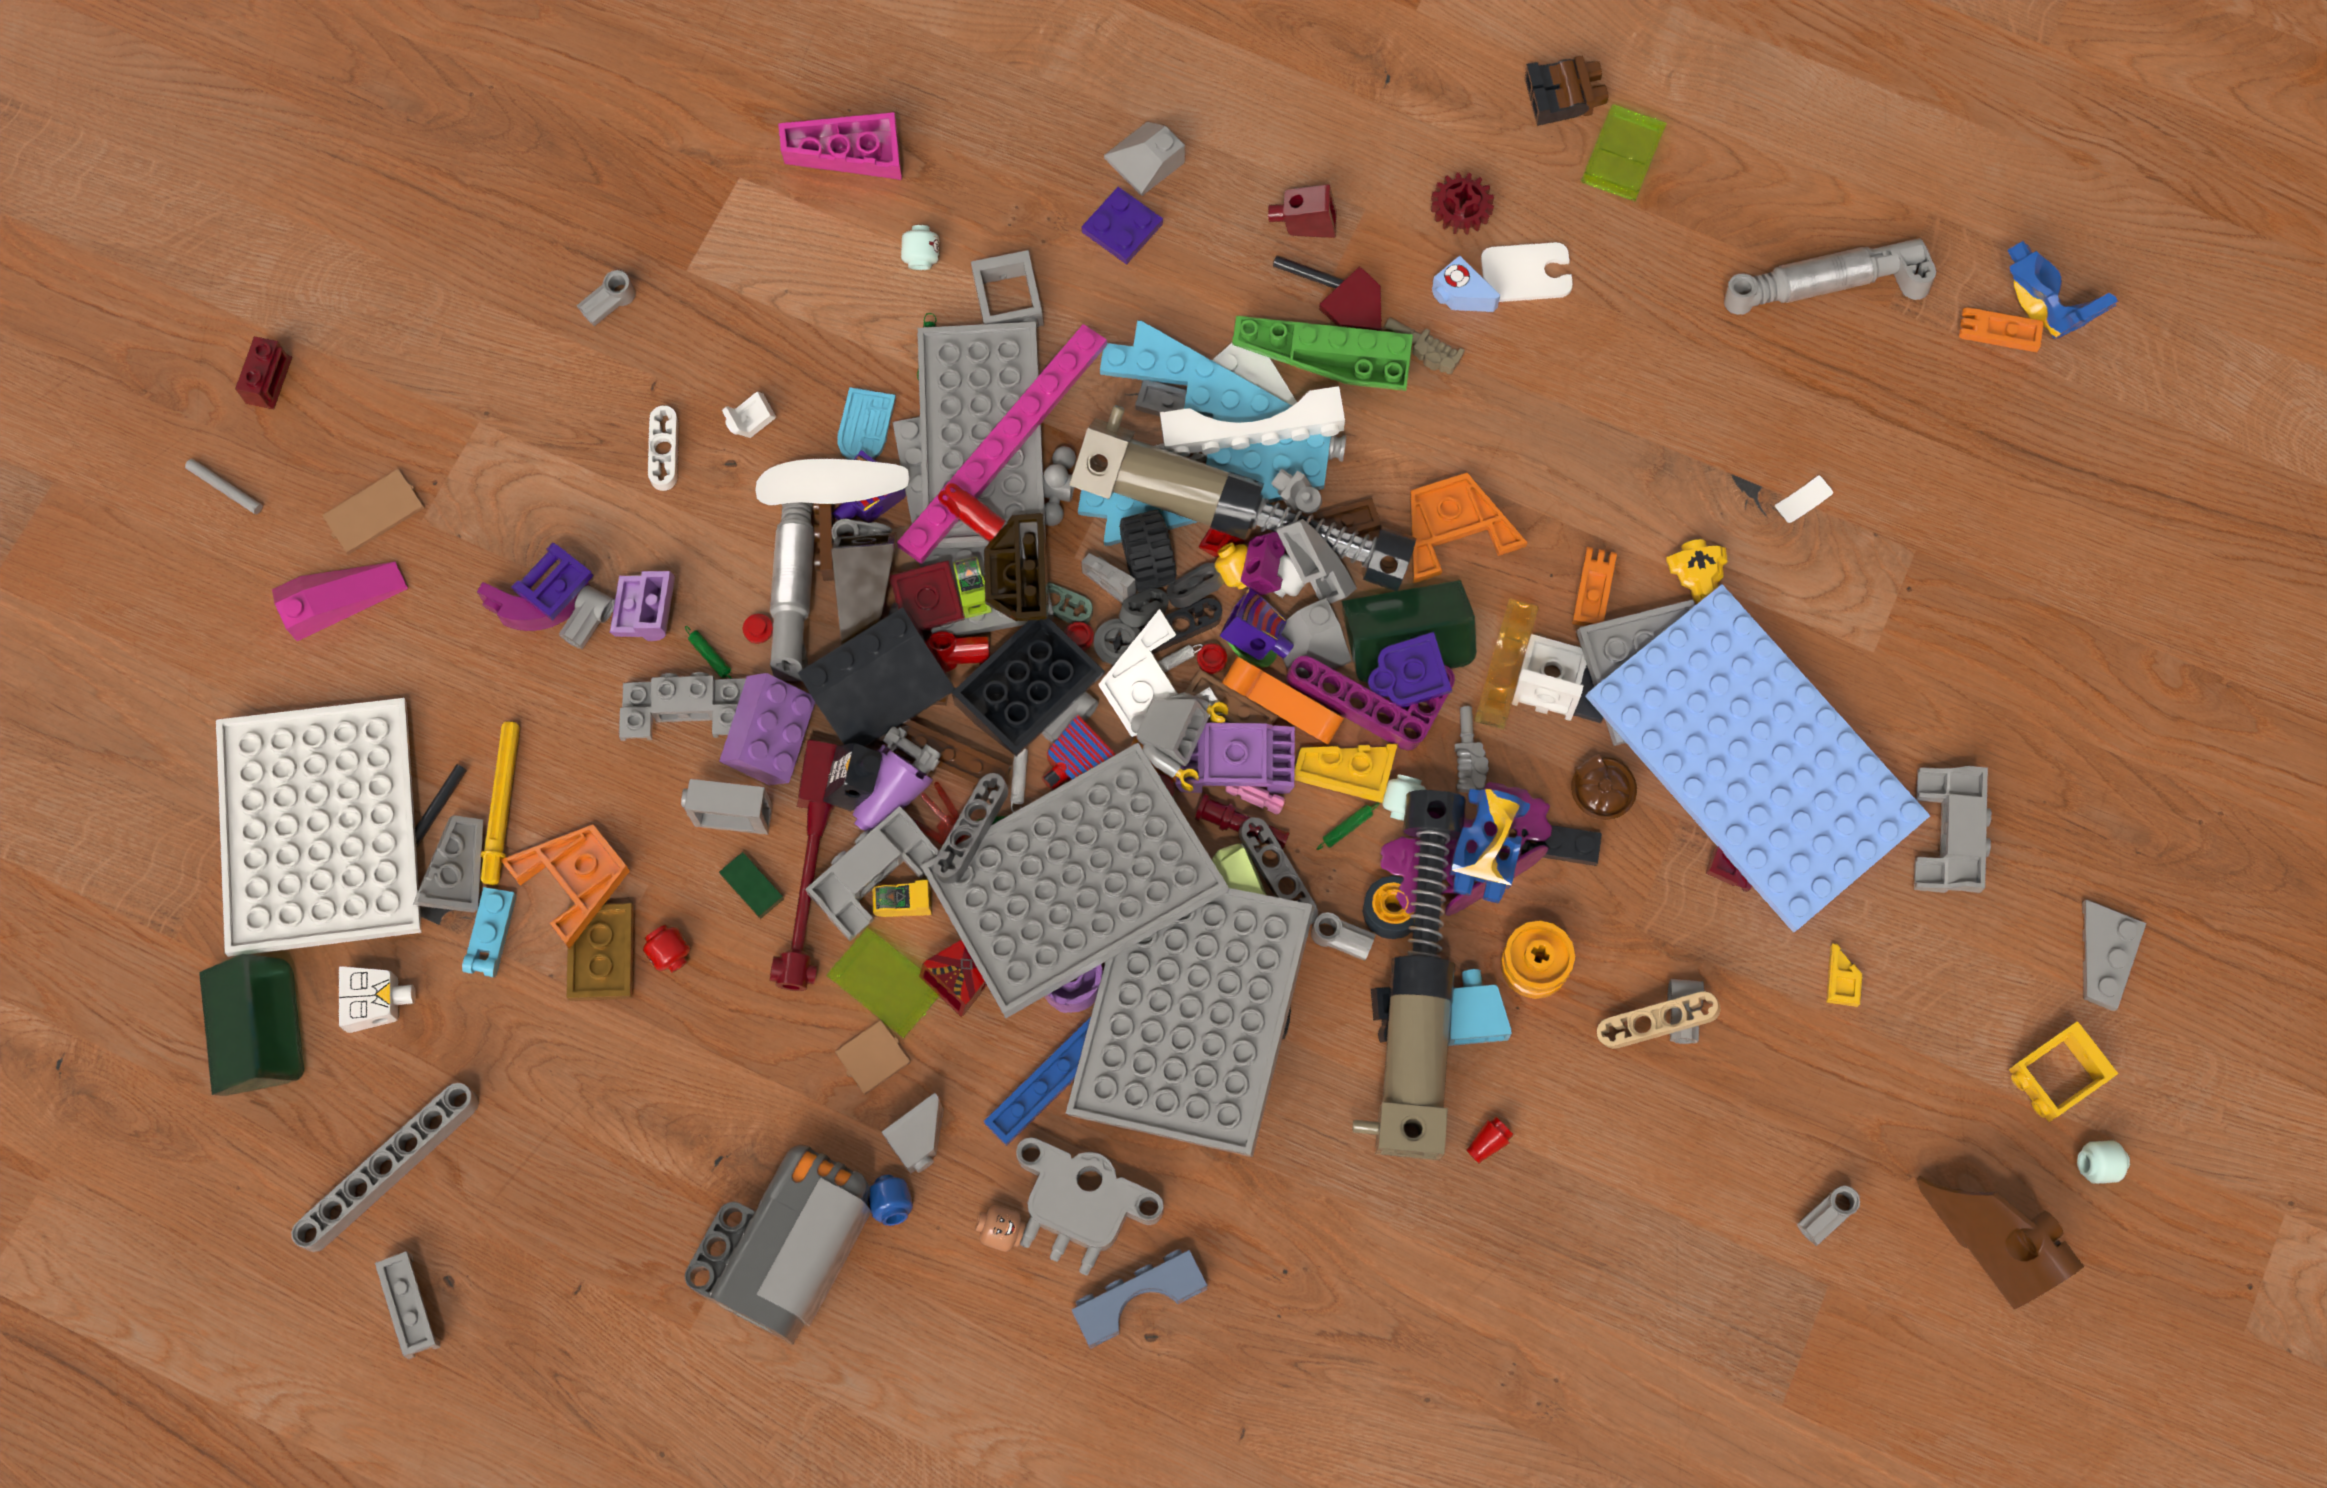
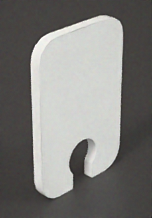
[1481,242,1572,302]

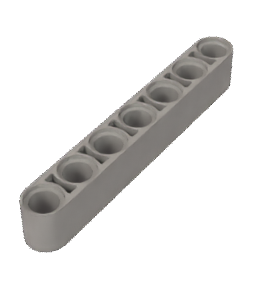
[291,1083,479,1252]

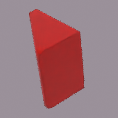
[1198,528,1244,558]

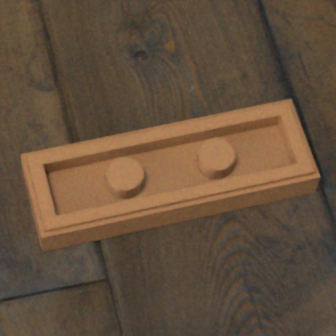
[1184,669,1278,726]

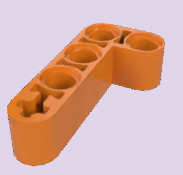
[1222,656,1344,745]

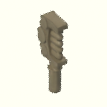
[1384,317,1465,375]

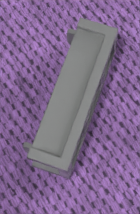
[375,1251,441,1359]

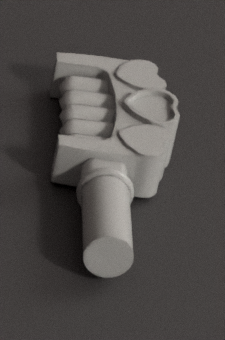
[1454,706,1489,793]

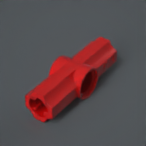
[927,631,990,672]

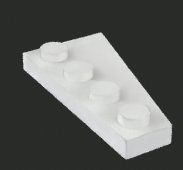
[1212,343,1297,406]

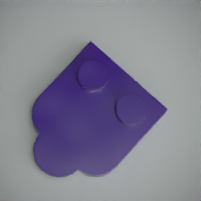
[1368,632,1452,707]

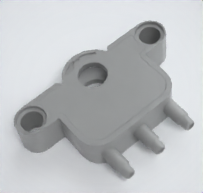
[1016,1137,1164,1275]

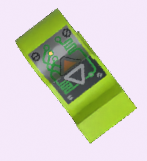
[953,556,992,619]

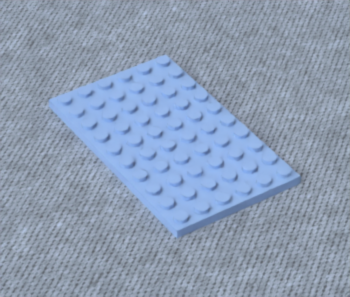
[1585,584,1930,933]

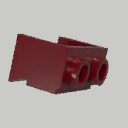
[235,336,293,410]

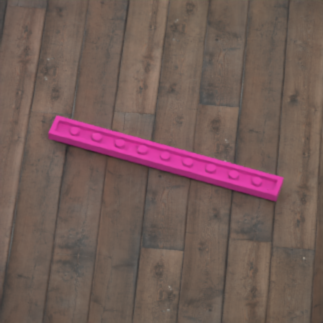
[897,324,1107,564]

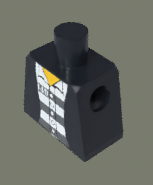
[823,743,882,812]

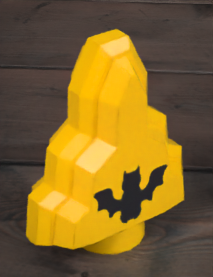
[1666,539,1728,604]

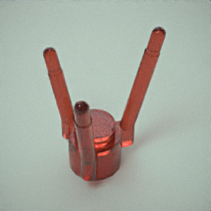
[910,782,966,846]

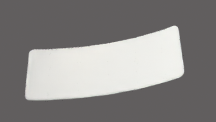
[1775,476,1833,523]

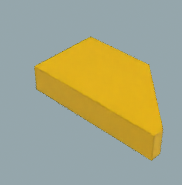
[1826,944,1862,1007]

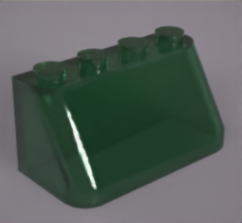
[1342,580,1477,683]
[199,954,304,1096]

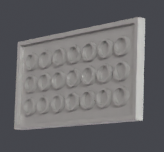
[917,321,1046,549]

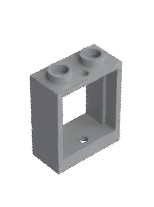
[971,250,1044,328]
[681,779,773,835]

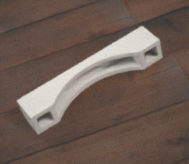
[1160,386,1345,457]

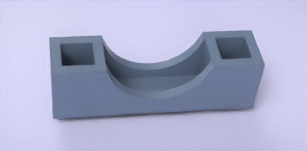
[1072,1249,1207,1349]

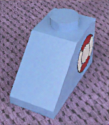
[1432,256,1500,312]

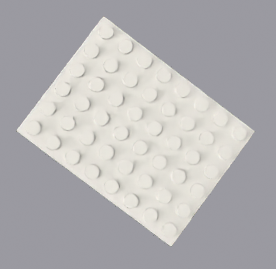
[216,698,422,957]

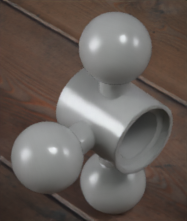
[1043,446,1076,526]

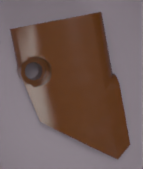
[1916,1176,2084,1309]

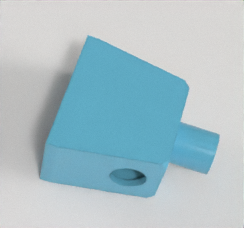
[1448,969,1512,1046]

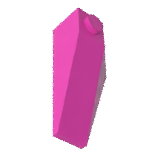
[272,562,408,641]

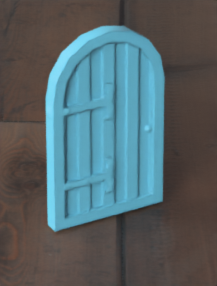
[837,387,896,460]

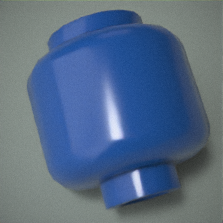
[868,1175,913,1226]

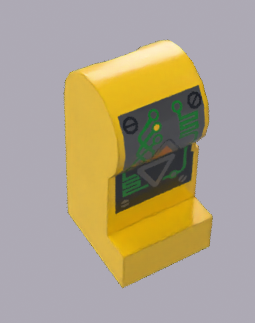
[872,880,932,917]

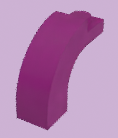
[477,582,590,631]

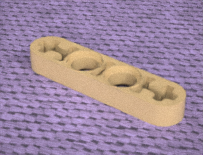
[1597,991,1721,1049]

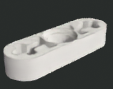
[648,406,679,491]

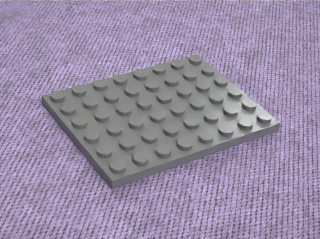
[921,743,1229,1018]
[1066,888,1314,1157]

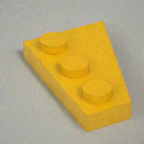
[1294,744,1398,803]

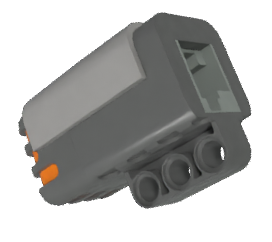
[685,1145,871,1344]

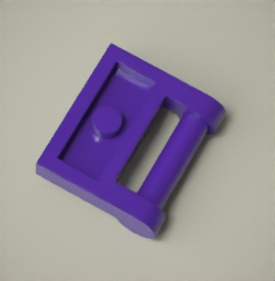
[511,542,593,621]

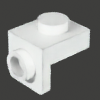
[722,392,776,438]

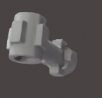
[883,727,941,775]

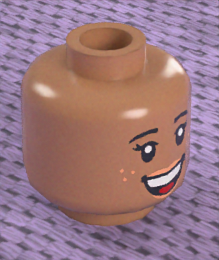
[975,1204,1025,1252]

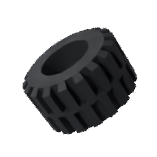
[1119,509,1177,592]

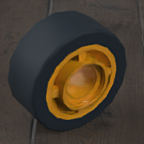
[1362,876,1415,940]

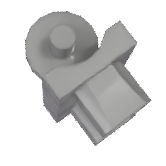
[1272,469,1322,514]

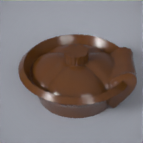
[1571,753,1637,820]

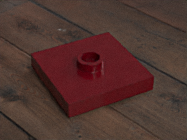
[889,560,965,632]

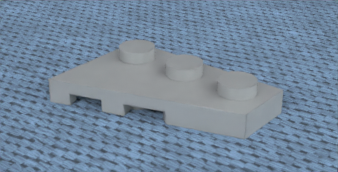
[413,815,483,913]
[2082,900,2146,1011]

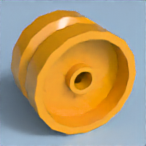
[1500,921,1575,999]

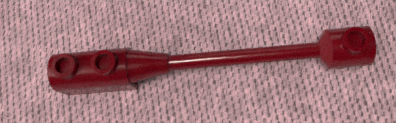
[769,740,838,991]

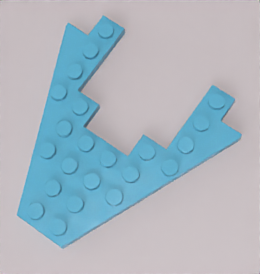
[1078,321,1331,546]

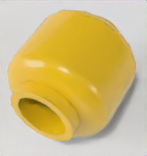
[1214,543,1248,589]

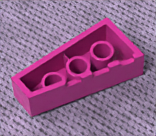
[778,112,902,180]

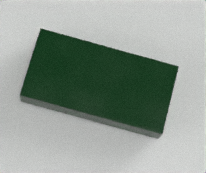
[719,852,784,919]

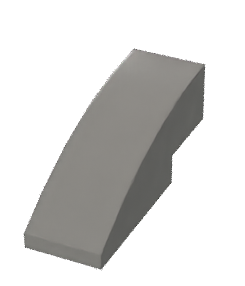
[1276,519,1357,604]

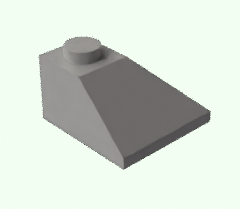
[1104,122,1185,196]
[1281,598,1351,679]
[882,1093,944,1174]

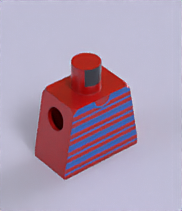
[1041,715,1116,791]

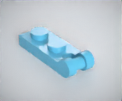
[462,887,517,977]

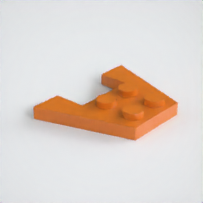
[1410,473,1528,583]
[501,824,630,949]

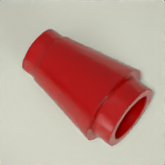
[1466,1117,1514,1164]

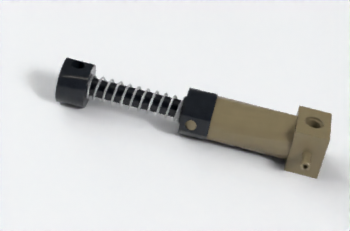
[1069,405,1416,592]
[1352,790,1466,1160]

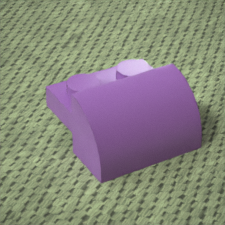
[610,571,675,641]

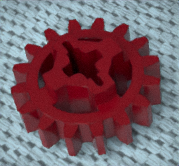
[1431,172,1494,235]

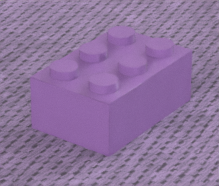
[719,673,815,785]

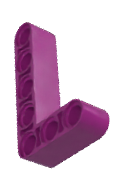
[1286,656,1455,751]

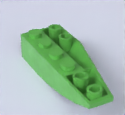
[1232,316,1413,391]

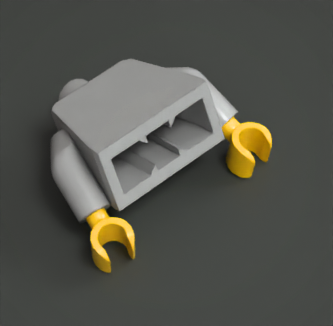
[1131,692,1228,791]

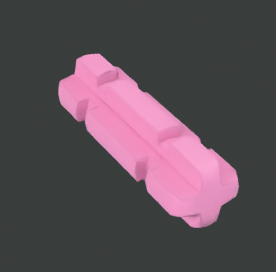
[1225,786,1285,814]

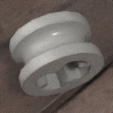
[1328,435,1347,462]

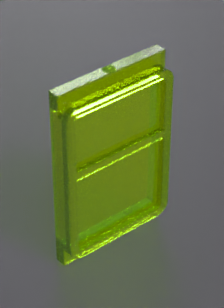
[1581,104,1667,201]
[826,928,939,1039]

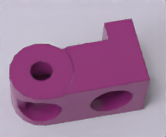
[1240,532,1285,595]

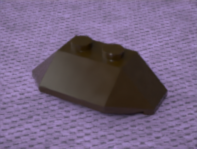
[984,513,1049,621]

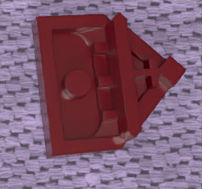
[1319,266,1382,331]

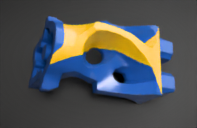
[2007,241,2119,340]
[1450,789,1530,903]

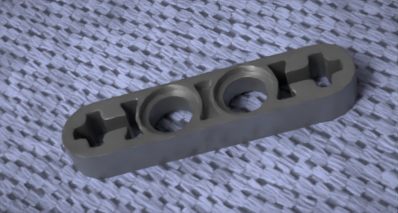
[933,773,1008,884]
[1239,817,1318,925]

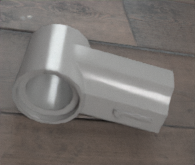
[577,270,636,326]
[559,585,615,649]
[1042,692,1099,744]
[1311,912,1376,961]
[1667,979,1704,1044]
[1797,1186,1860,1246]

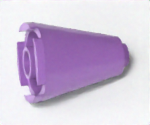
[852,745,933,832]

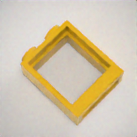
[2009,1021,2118,1122]

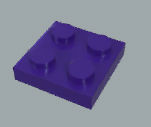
[1081,187,1163,265]

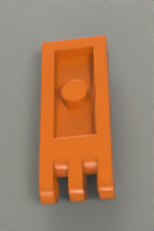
[1959,307,2044,353]
[1572,547,1617,626]

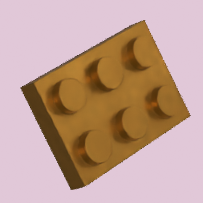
[566,903,634,1001]

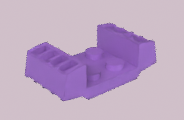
[1176,723,1295,794]

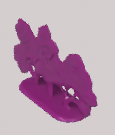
[1381,782,1552,916]

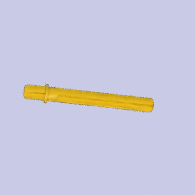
[480,722,520,885]

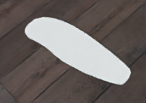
[756,459,909,505]

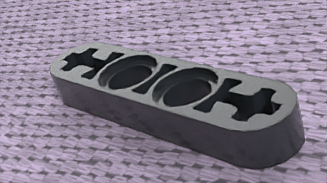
[1113,598,1222,654]

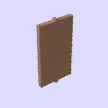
[322,469,424,555]

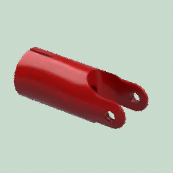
[938,483,1006,542]

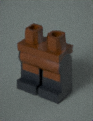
[1524,55,1609,126]

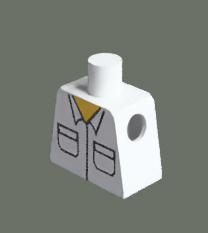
[339,967,416,1033]

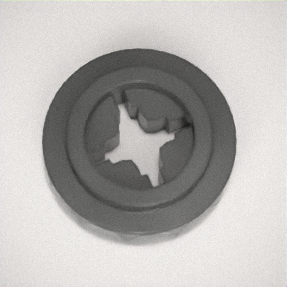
[1094,619,1140,666]

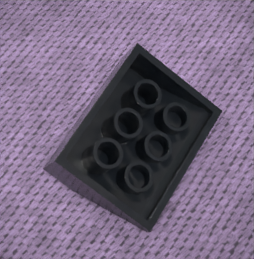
[798,607,956,747]
[951,617,1105,757]

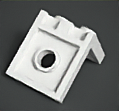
[1511,634,1587,721]

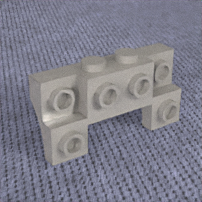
[619,672,746,741]
[1914,766,1991,893]
[806,806,939,941]

